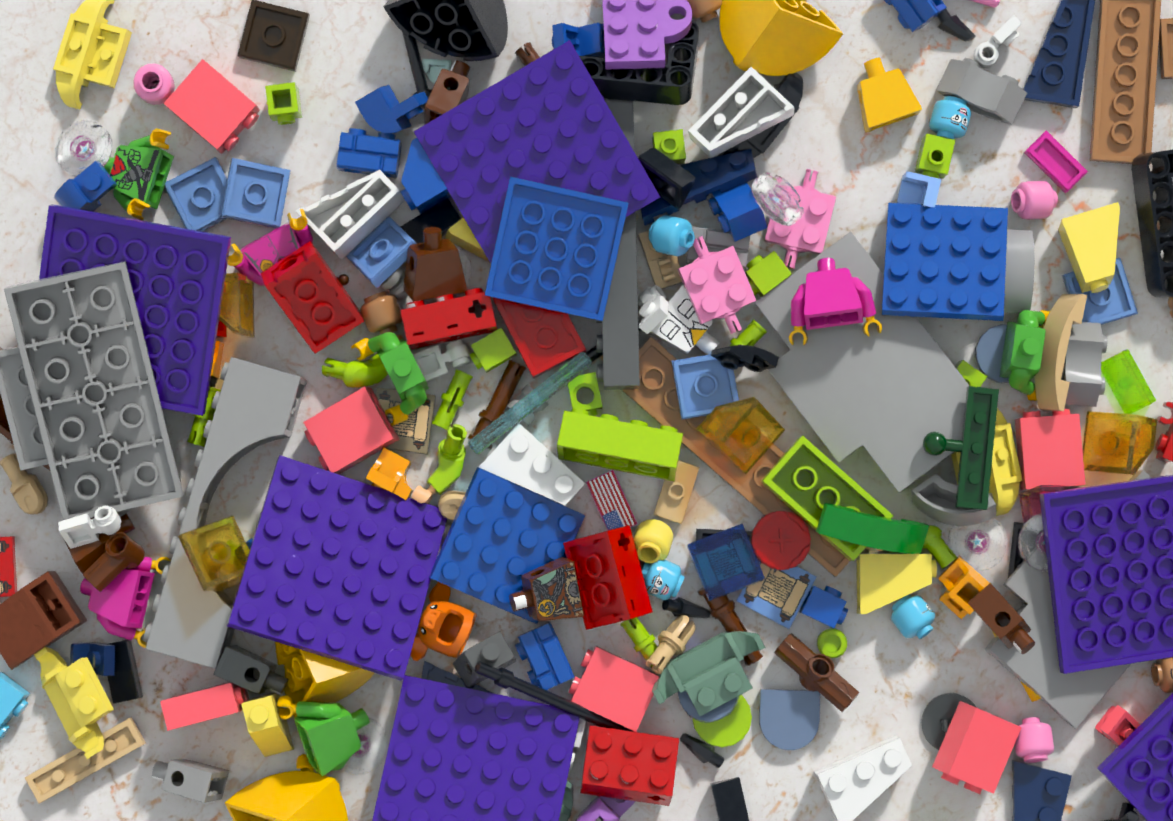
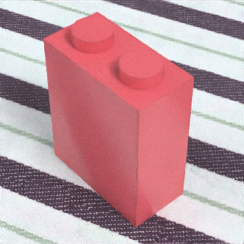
[164,59,260,154]
[304,386,400,474]
[1015,409,1085,490]
[568,646,660,732]
[160,682,249,731]
[932,701,1022,794]

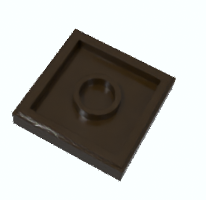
[237,0,310,72]

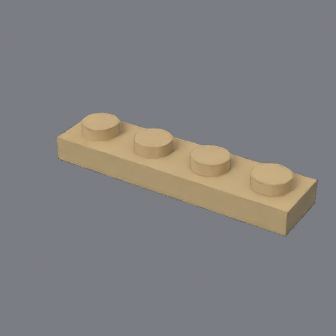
[25,717,146,804]

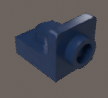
[70,642,115,676]

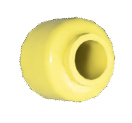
[633,519,673,563]

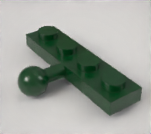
[923,386,999,510]

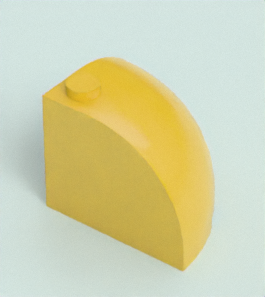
[720,0,843,76]
[275,642,374,718]
[225,771,348,821]

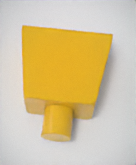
[857,57,922,133]

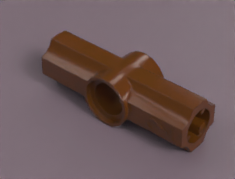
[774,633,860,712]

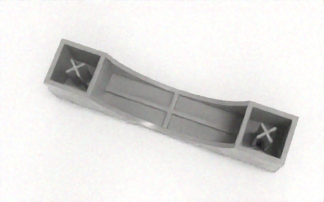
[143,357,307,669]

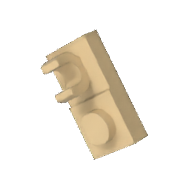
[638,231,682,289]

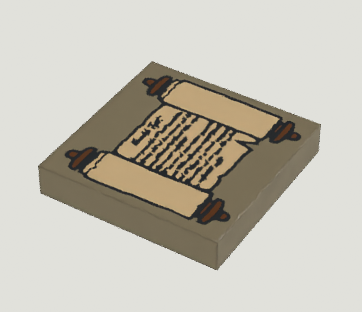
[376,387,436,454]

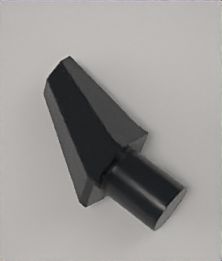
[937,9,976,42]
[662,597,711,618]
[680,733,724,768]

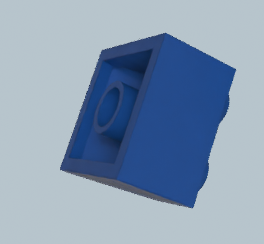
[400,138,451,214]

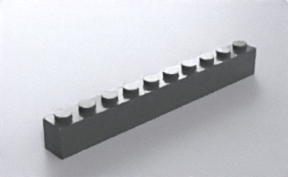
[596,98,640,390]

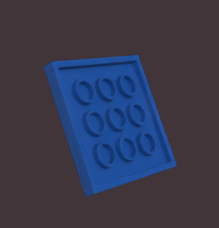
[485,177,629,321]
[882,203,1008,321]
[429,467,585,624]

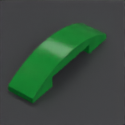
[816,503,930,554]

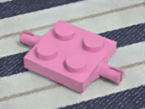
[765,169,836,269]
[677,236,757,334]

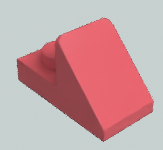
[1095,705,1140,747]

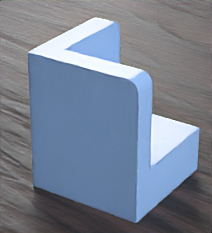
[897,172,941,208]

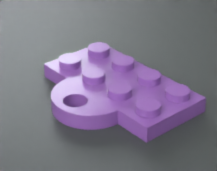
[602,0,692,70]

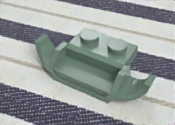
[652,631,766,716]

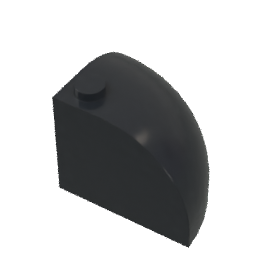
[383,0,508,61]

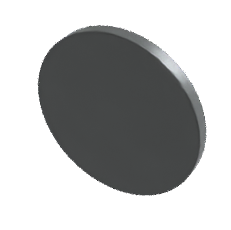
[921,693,977,750]

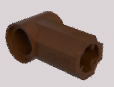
[83,532,145,592]

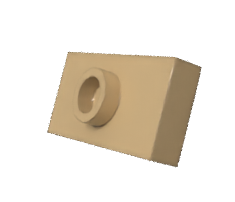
[653,461,700,524]

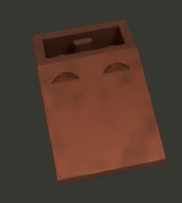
[0,571,87,670]

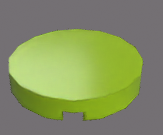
[692,695,752,747]

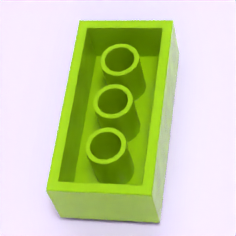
[557,408,683,482]
[760,435,894,561]

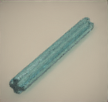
[468,352,592,454]

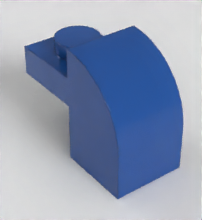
[552,23,605,58]
[355,85,428,133]
[54,161,117,212]

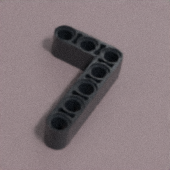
[579,21,699,105]
[1131,149,1173,297]

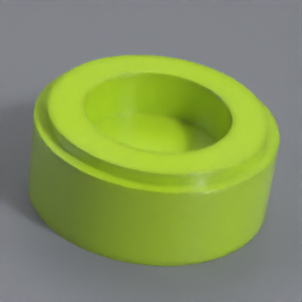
[817,628,847,658]

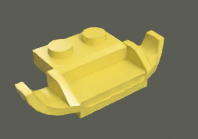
[53,0,132,110]
[951,408,1023,516]
[34,647,114,759]

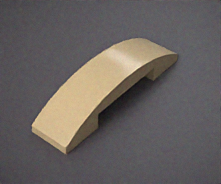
[1035,294,1087,411]

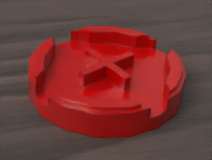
[751,511,811,570]

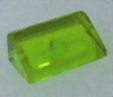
[1101,349,1156,416]

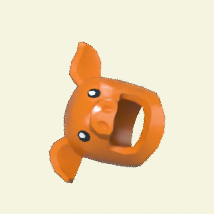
[410,582,477,661]

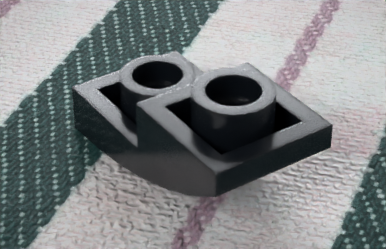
[711,345,779,372]

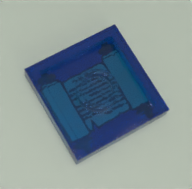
[687,523,765,601]

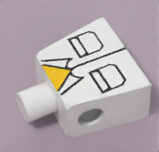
[649,285,720,355]

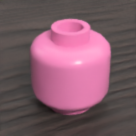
[133,64,175,105]
[1011,181,1058,220]
[1015,717,1054,763]

